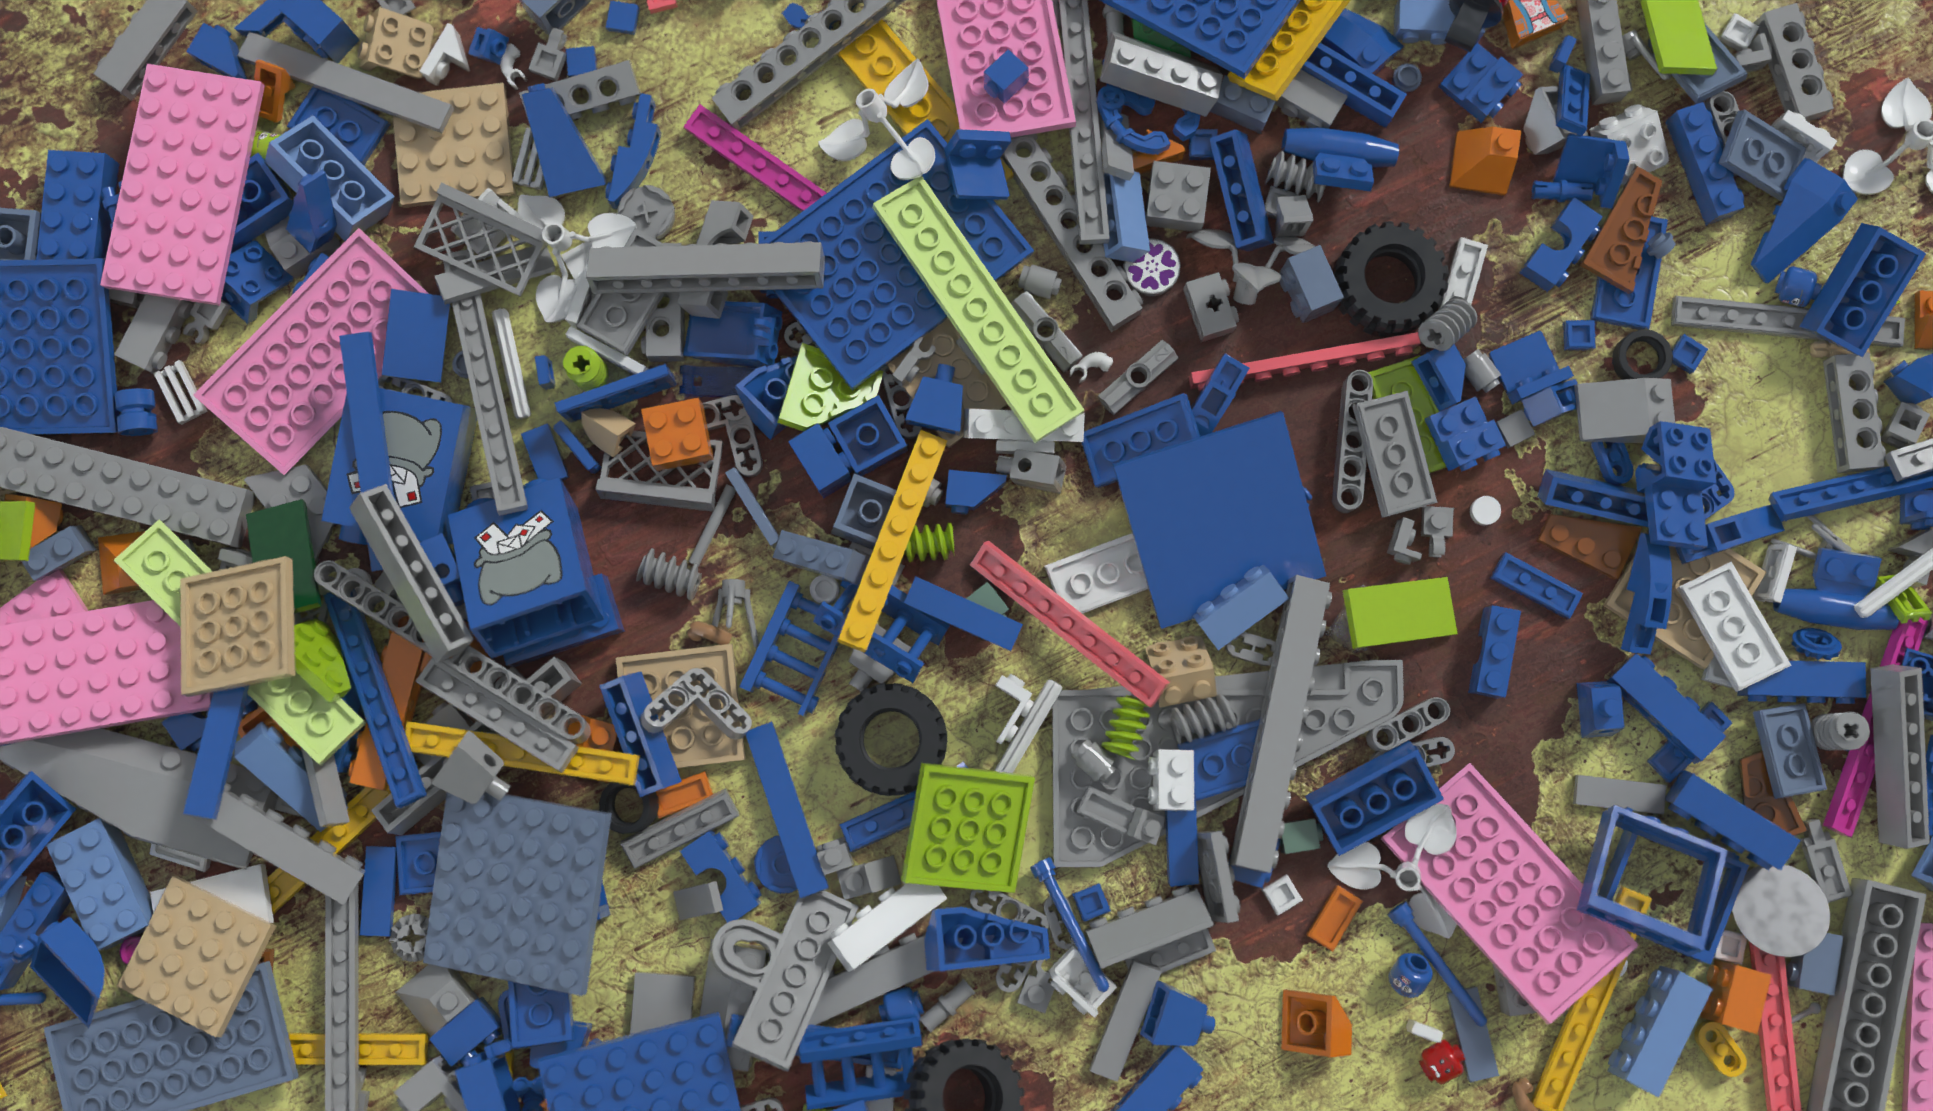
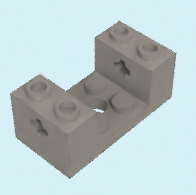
[394,1055,468,1111]

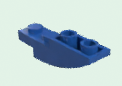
[605,93,662,210]
[1191,353,1250,436]
[1675,505,1785,565]
[1621,533,1672,655]

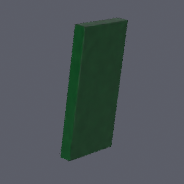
[246,499,322,614]

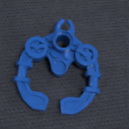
[1096,59,1200,155]

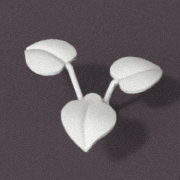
[818,59,935,180]
[1843,78,1933,195]
[518,195,637,323]
[1328,804,1457,938]

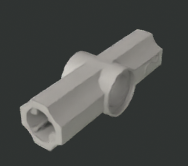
[1011,291,1083,373]
[1097,340,1179,415]

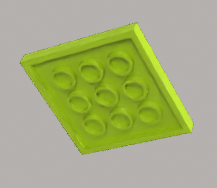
[901,763,1035,893]

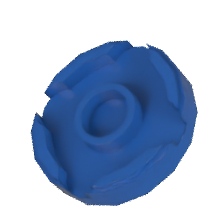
[754,835,797,894]

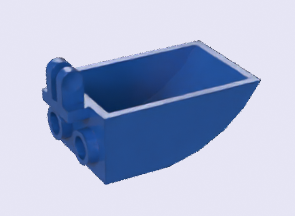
[683,301,783,367]
[12,917,104,1029]
[455,1038,522,1111]

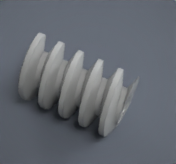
[1265,151,1326,202]
[1418,296,1477,351]
[636,548,702,600]
[1171,694,1237,745]
[1810,712,1870,751]

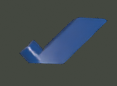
[234,0,285,37]

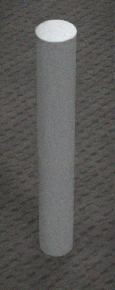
[688,484,736,567]

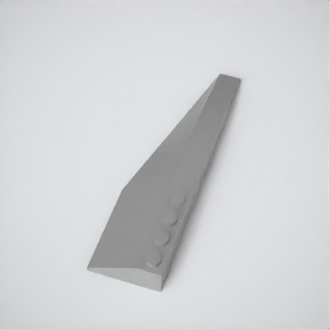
[0,728,278,870]

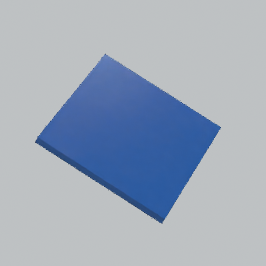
[1112,411,1326,629]

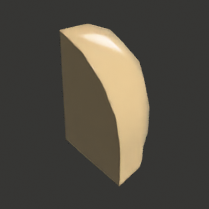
[581,408,636,457]

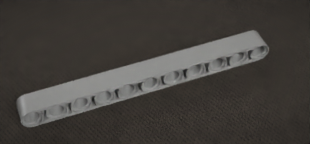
[314,561,591,744]

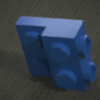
[1439,43,1523,123]
[1424,396,1506,472]

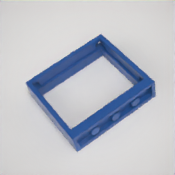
[1577,805,1728,956]
[1598,814,1749,965]

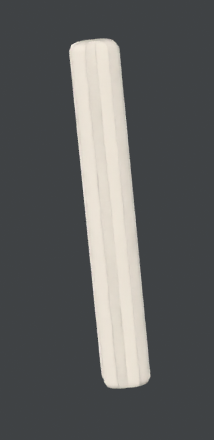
[492,308,531,419]
[1854,548,1933,618]
[994,679,1062,773]

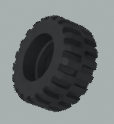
[1334,221,1449,337]
[834,683,948,796]
[903,1038,1025,1111]

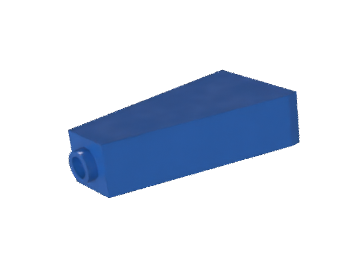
[522,83,607,197]

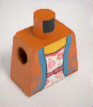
[1503,0,1569,49]

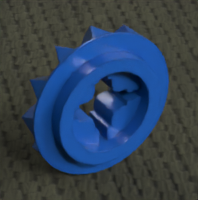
[1791,628,1842,660]

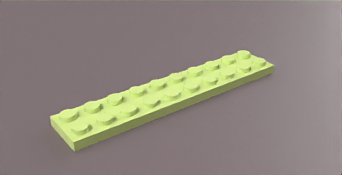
[872,176,1084,443]
[114,519,366,766]

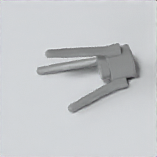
[1622,30,1671,92]
[1770,515,1851,560]
[712,579,759,648]

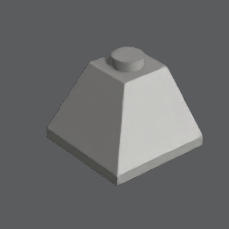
[1523,86,1588,155]
[264,216,342,279]
[396,964,479,1037]

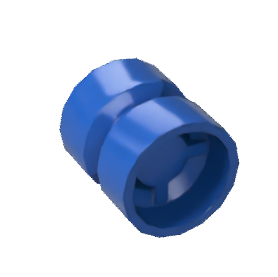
[115,388,158,436]

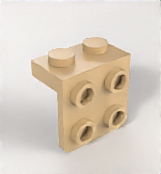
[357,7,434,79]
[1146,636,1217,708]

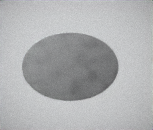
[1732,865,1830,957]

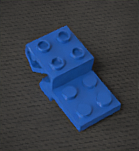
[1635,421,1717,550]

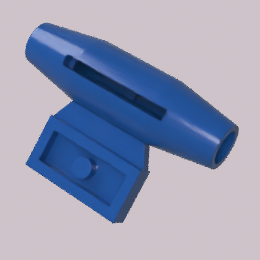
[1281,127,1399,191]
[1773,548,1899,630]

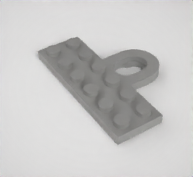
[711,891,859,1072]

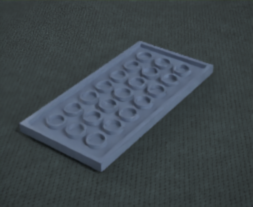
[44,961,299,1111]

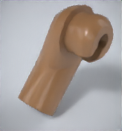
[687,621,732,645]
[1511,1078,1538,1111]

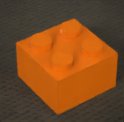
[641,397,714,471]
[1700,959,1772,1034]

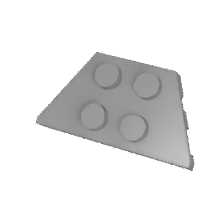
[244,464,335,565]

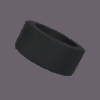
[1612,329,1673,380]
[599,782,659,834]

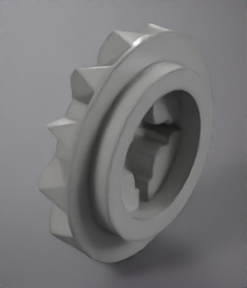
[389,914,429,962]

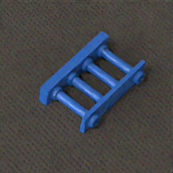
[739,581,850,717]
[813,581,950,683]
[799,1017,922,1110]

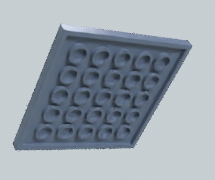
[423,792,612,996]

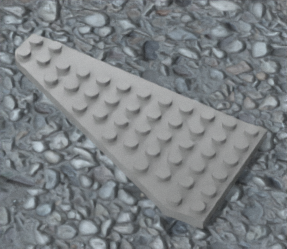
[1052,660,1404,867]

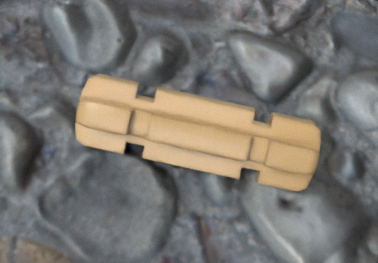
[1810,341,1870,358]

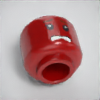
[1419,1039,1466,1085]

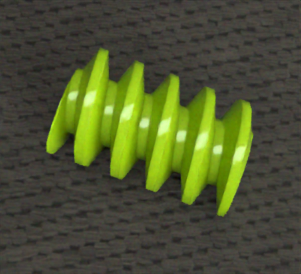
[563,346,609,391]
[900,523,955,563]
[1101,695,1153,760]

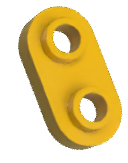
[1694,1021,1747,1077]

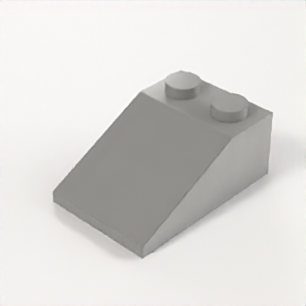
[1574,378,1675,443]

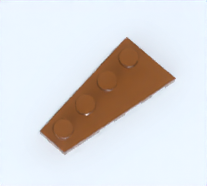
[1579,166,1662,294]

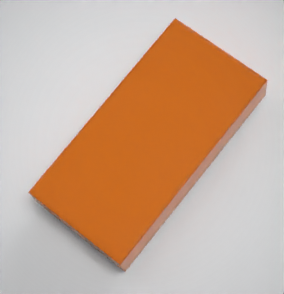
[656,771,713,819]
[1306,885,1363,952]

